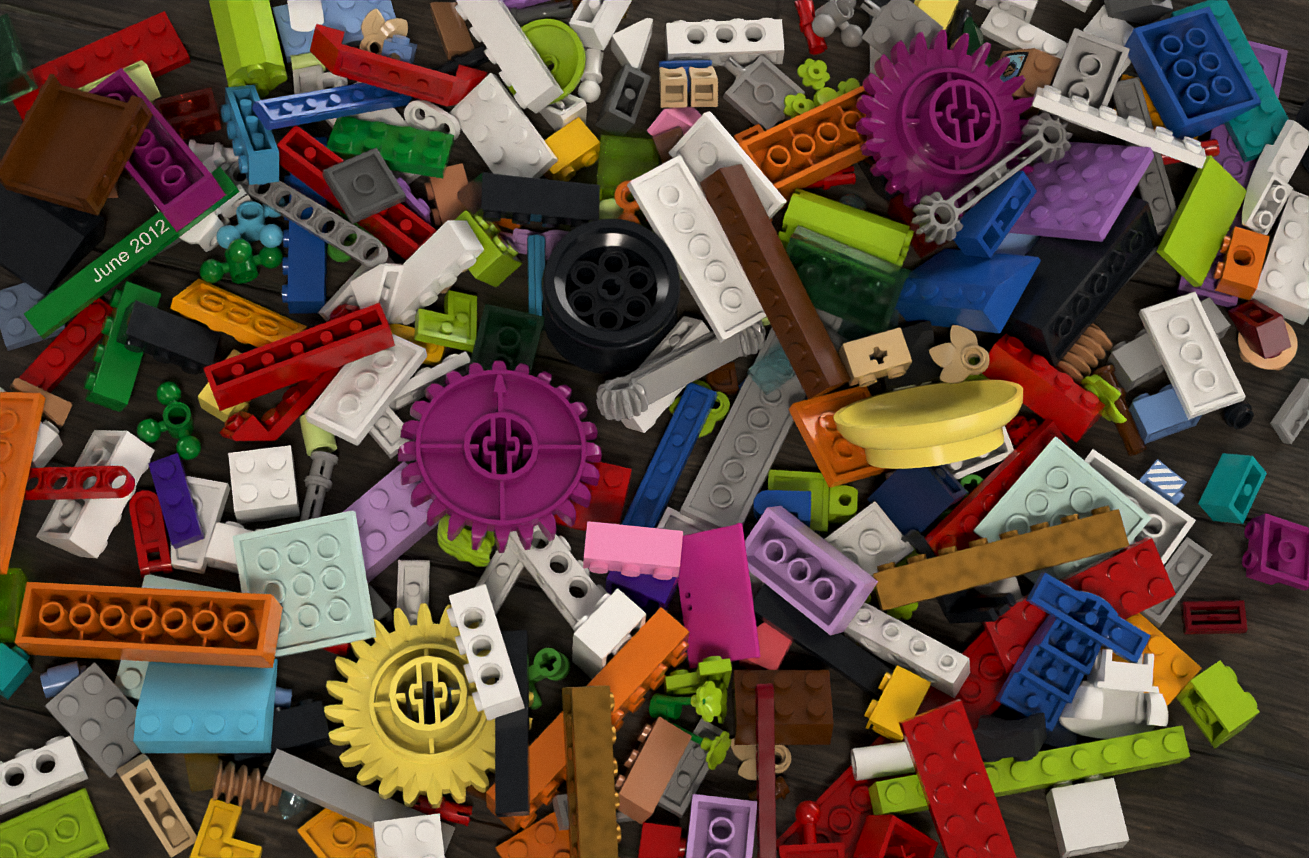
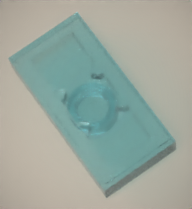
[747,346,796,396]

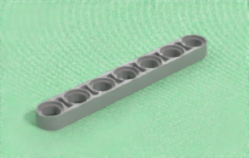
[227,161,388,269]

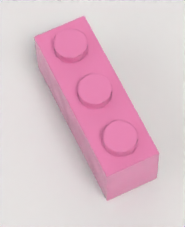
[583,521,683,580]

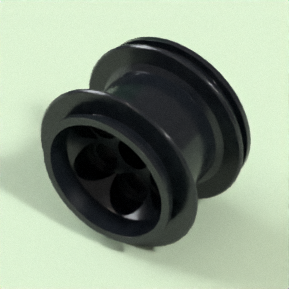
[542,219,681,375]

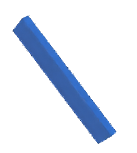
[252,83,412,130]
[621,382,718,528]

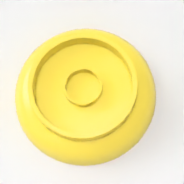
[833,379,1023,469]

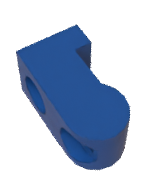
[753,490,811,528]

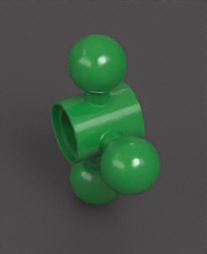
[200,239,283,284]
[137,382,201,460]

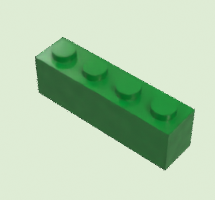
[84,281,161,412]

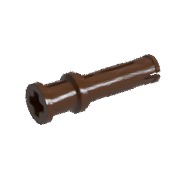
[1089,365,1147,456]

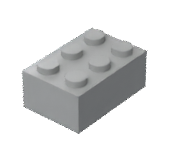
[1041,28,1130,132]

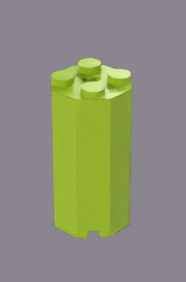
[209,0,288,98]
[778,188,914,287]

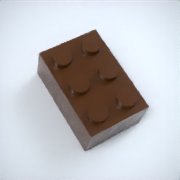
[732,670,834,745]

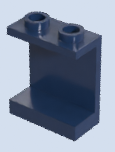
[867,465,968,544]

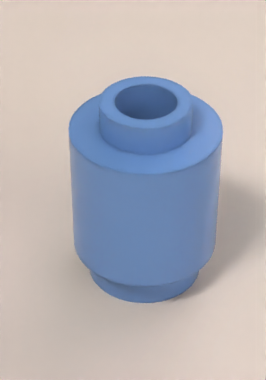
[40,661,87,699]

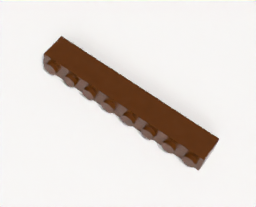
[700,164,851,399]

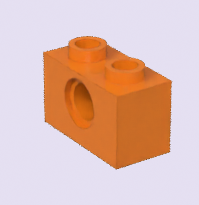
[1213,226,1270,301]

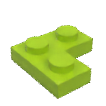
[414,290,477,352]
[663,656,732,696]

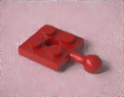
[778,800,845,858]

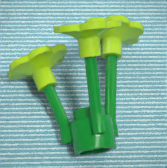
[649,681,731,770]

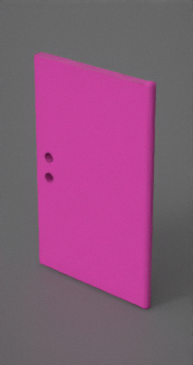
[678,523,761,669]

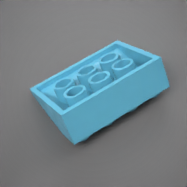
[133,659,278,753]

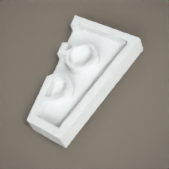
[171,476,230,574]

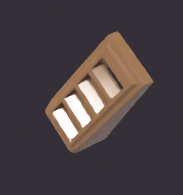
[9,378,72,429]

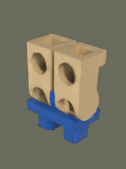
[659,60,718,108]

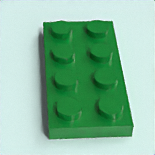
[326,117,454,179]

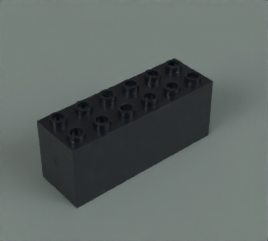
[994,195,1160,368]

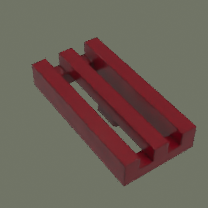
[1180,600,1248,635]

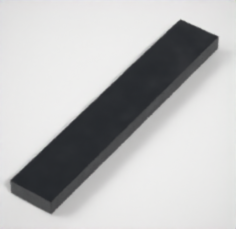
[753,583,894,701]
[495,630,530,818]

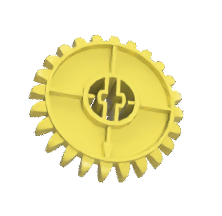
[324,603,534,808]

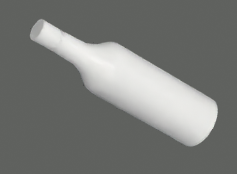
[850,741,916,781]

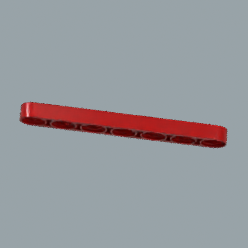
[23,466,135,500]

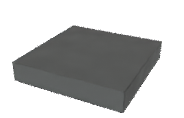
[322,148,406,224]

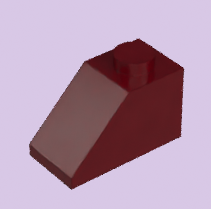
[1228,299,1292,359]

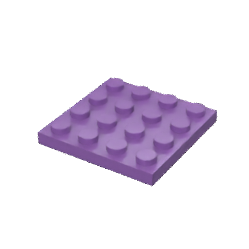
[1009,140,1154,242]

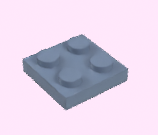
[0,283,66,351]

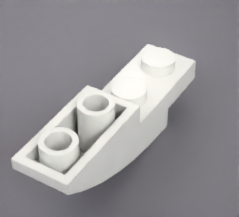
[1242,120,1309,235]

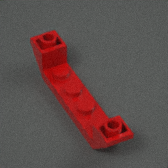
[310,24,487,107]
[219,304,360,441]

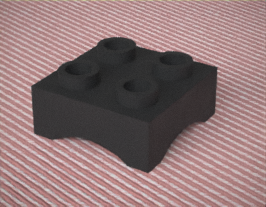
[871,321,943,393]
[972,713,1047,762]

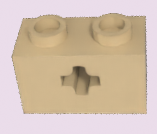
[838,327,912,387]

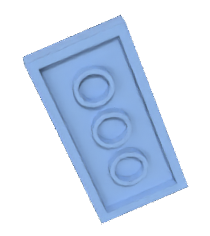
[272,0,396,63]

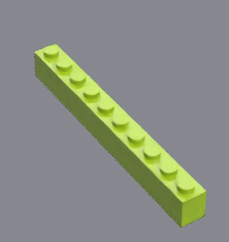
[868,725,1190,816]

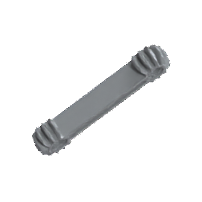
[911,112,1073,244]
[596,320,766,421]

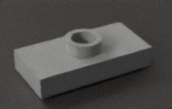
[1270,378,1309,444]

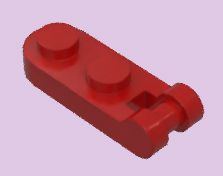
[129,490,173,578]

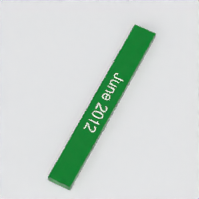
[24,166,240,340]

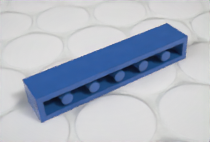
[282,137,328,314]

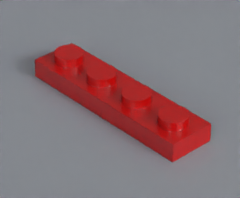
[19,298,113,393]

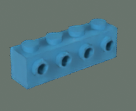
[221,85,279,185]

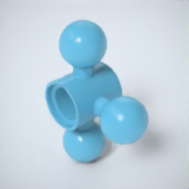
[216,197,286,249]

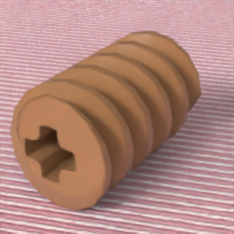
[1055,323,1113,385]
[212,760,282,814]

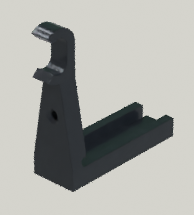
[901,529,1017,624]

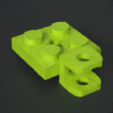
[768,470,858,535]

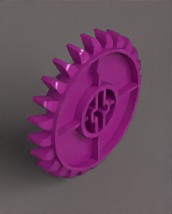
[856,30,1034,219]
[398,361,602,553]

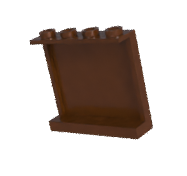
[0,74,153,216]

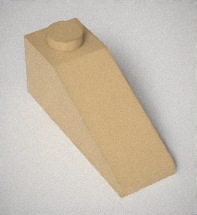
[116,753,197,858]

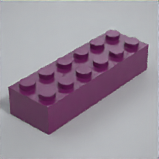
[89,68,226,232]

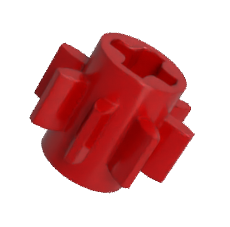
[1005,416,1039,450]

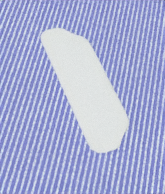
[287,0,324,32]

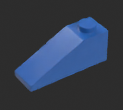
[953,171,1037,259]

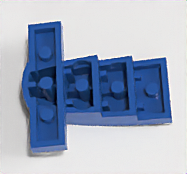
[995,572,1151,731]

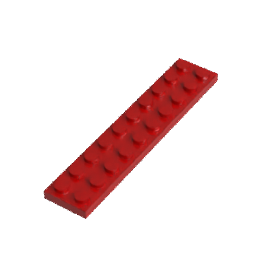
[776,629,1008,858]

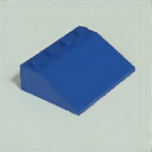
[1124,7,1261,140]
[890,249,1041,333]

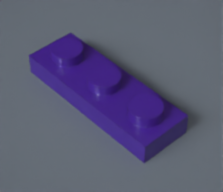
[148,453,205,549]

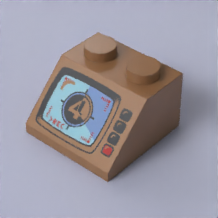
[999,48,1061,120]

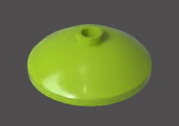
[506,19,586,105]

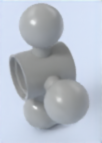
[812,0,863,48]

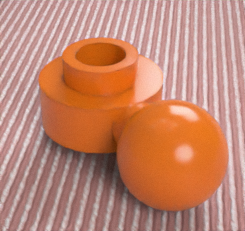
[615,180,641,225]

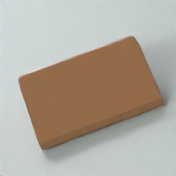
[430,2,474,61]

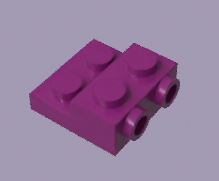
[1242,513,1309,591]

